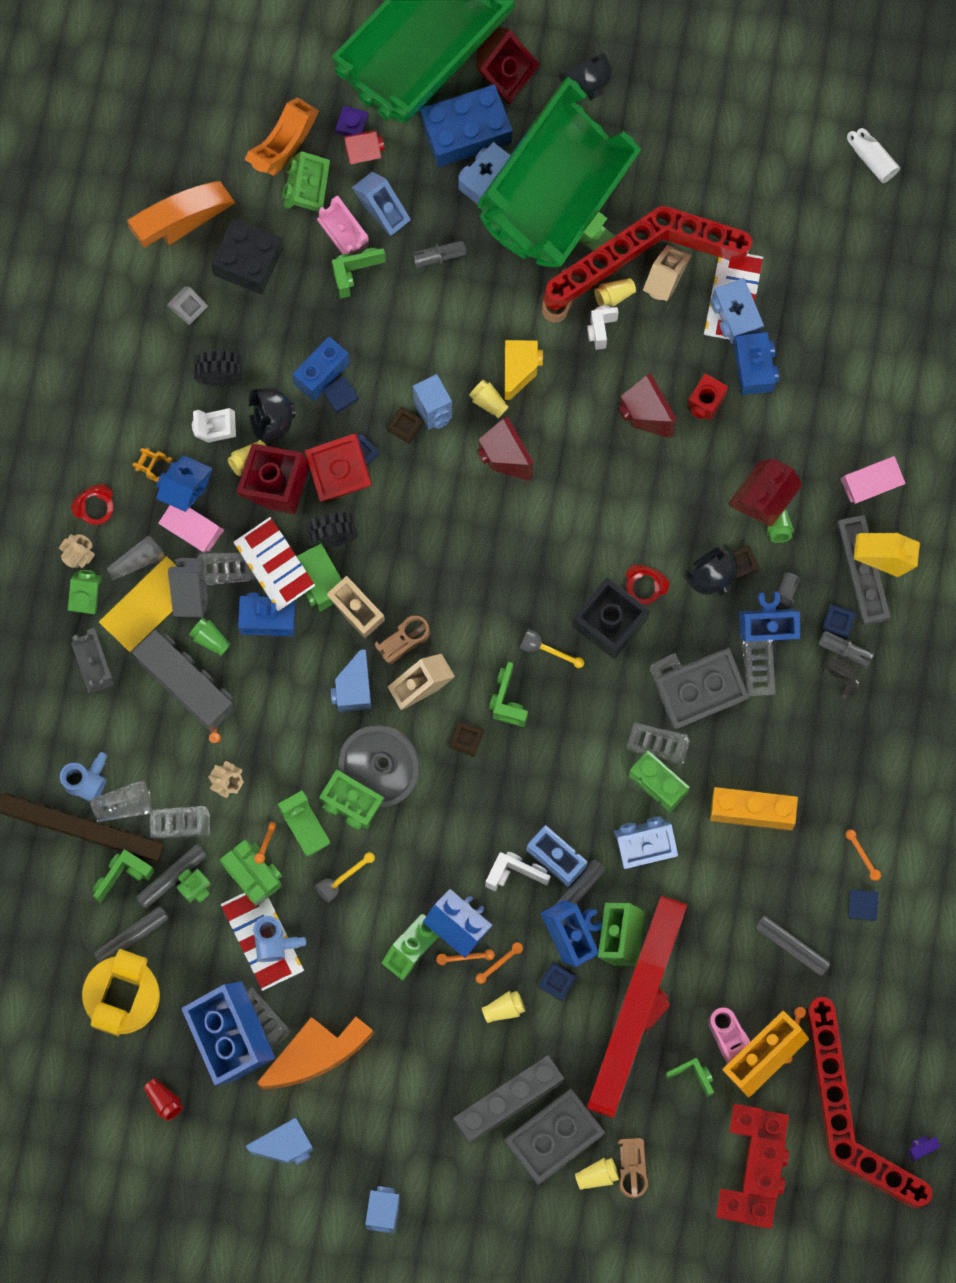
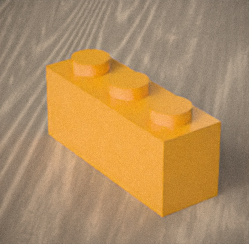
[710,787,798,830]
[722,1011,809,1098]

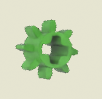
[176,869,211,903]

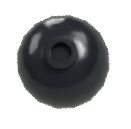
[558,52,611,101]
[248,388,296,442]
[682,544,738,595]

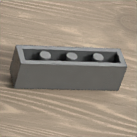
[132,630,234,733]
[453,1055,564,1145]

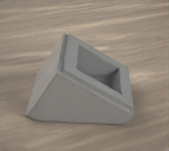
[167,287,208,325]

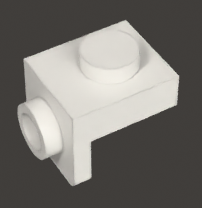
[587,305,618,350]
[192,408,236,443]

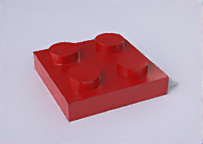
[305,434,373,503]

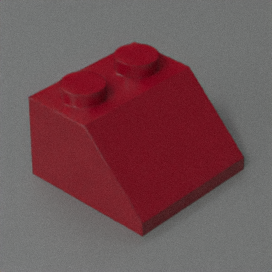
[236,443,309,515]
[728,458,802,527]

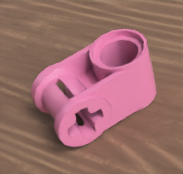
[708,1008,750,1063]

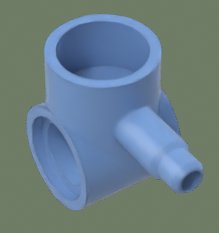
[60,752,107,803]
[253,916,306,962]

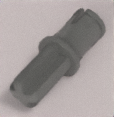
[413,241,467,268]
[819,631,874,669]

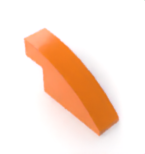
[127,181,235,248]
[257,1017,374,1090]

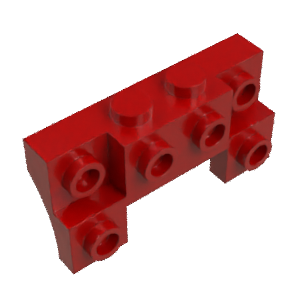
[715,1104,790,1229]

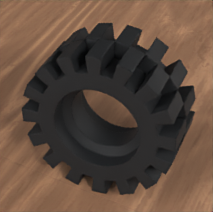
[194,350,242,386]
[305,512,358,549]

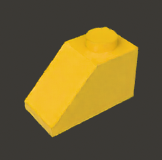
[505,340,543,400]
[854,533,920,577]

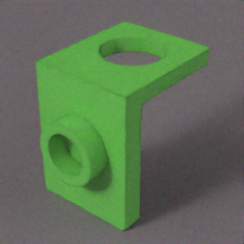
[665,1058,714,1098]

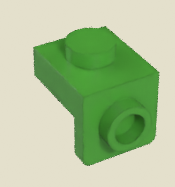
[68,570,102,614]

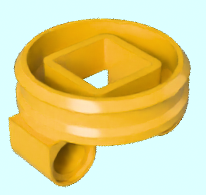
[82,949,160,1037]

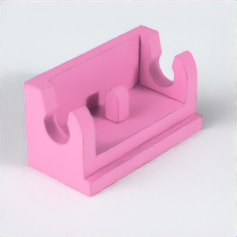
[317,196,369,255]
[840,456,906,504]
[158,505,224,553]

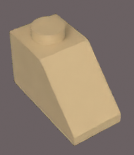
[643,245,691,301]
[326,576,385,639]
[388,654,455,710]

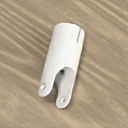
[847,128,900,183]

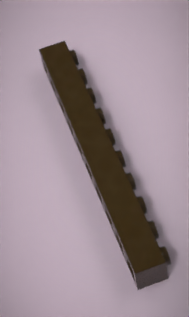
[0,792,165,864]

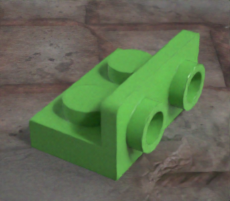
[282,151,330,212]
[319,769,384,830]

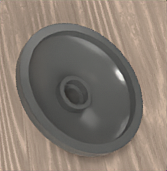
[339,725,420,807]

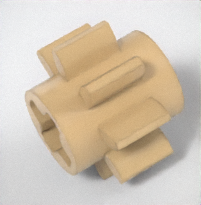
[59,534,95,568]
[208,761,244,798]

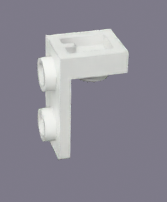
[485,852,550,891]

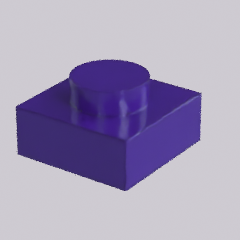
[336,106,369,136]
[907,1135,941,1162]

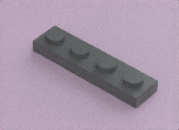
[837,515,891,626]

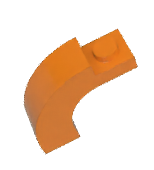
[245,97,319,176]

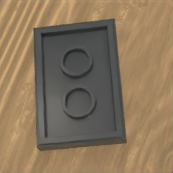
[653,647,749,730]
[504,1088,606,1186]

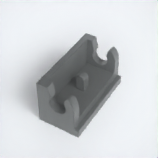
[168,557,208,618]
[71,628,115,694]

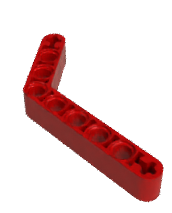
[543,206,752,309]
[587,895,688,1118]
[807,997,932,1209]

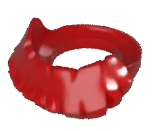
[71,484,114,525]
[626,564,670,605]

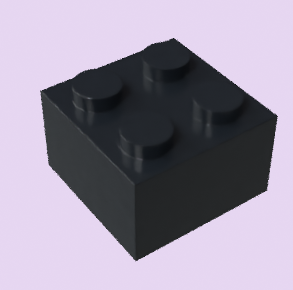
[211,218,283,295]
[572,577,650,660]

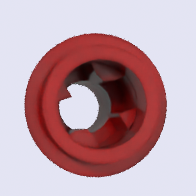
[144,1078,183,1121]

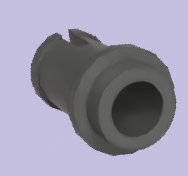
[777,573,800,609]

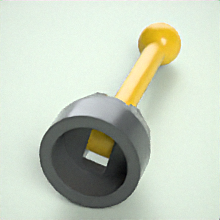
[519,629,584,668]
[315,852,375,903]

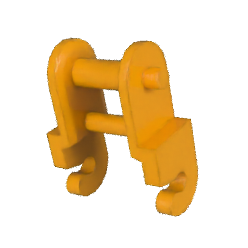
[132,448,174,482]

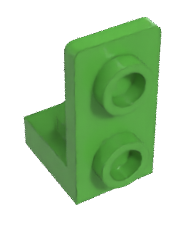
[579,212,626,254]
[332,248,386,299]
[489,661,528,728]
[278,790,330,857]
[93,849,155,903]
[381,914,439,980]

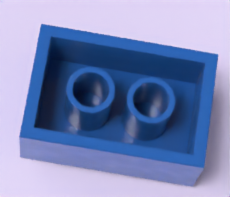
[420,84,512,167]
[181,982,276,1086]

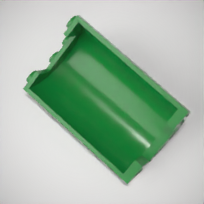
[332,0,515,123]
[478,77,641,267]

